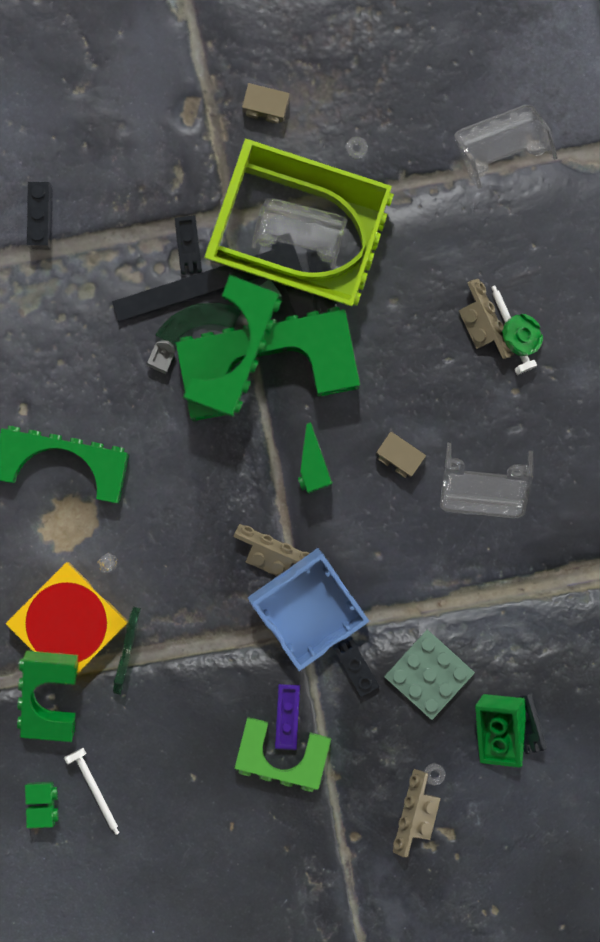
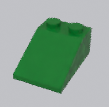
[298,422,332,494]
[475,694,526,768]

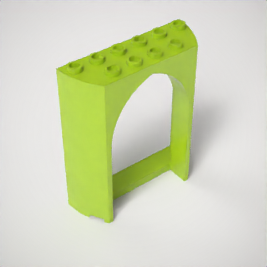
[204,138,394,307]

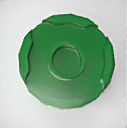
[503,314,543,356]

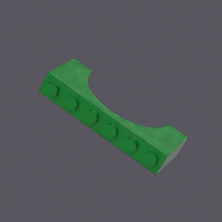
[184,276,281,417]
[0,425,129,504]

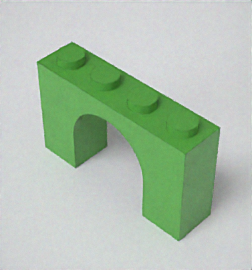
[235,717,331,792]

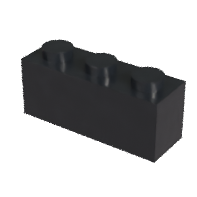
[27,182,52,249]

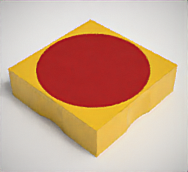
[5,562,129,675]

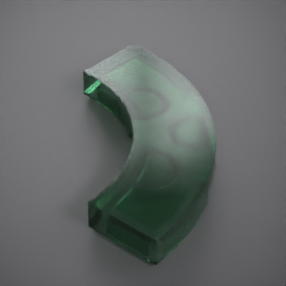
[155,303,241,346]
[113,607,141,695]

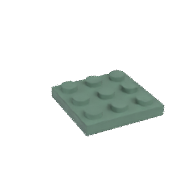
[384,629,475,720]

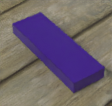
[275,684,300,750]

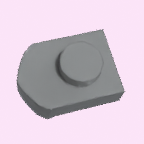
[146,340,175,374]

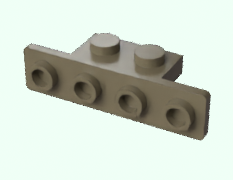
[459,279,514,359]
[234,524,310,576]
[393,769,441,857]

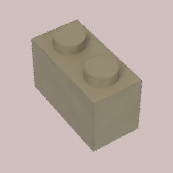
[242,83,290,124]
[376,432,426,478]

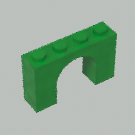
[17,651,78,742]

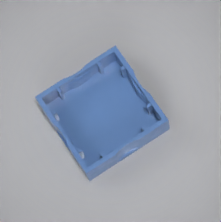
[248,548,370,671]

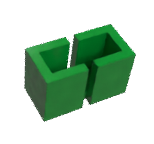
[25,782,59,828]

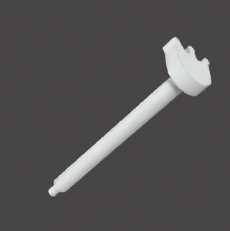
[491,286,537,375]
[64,748,119,835]

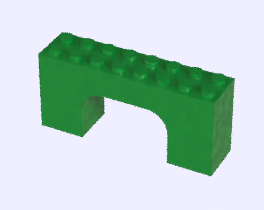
[176,307,360,422]

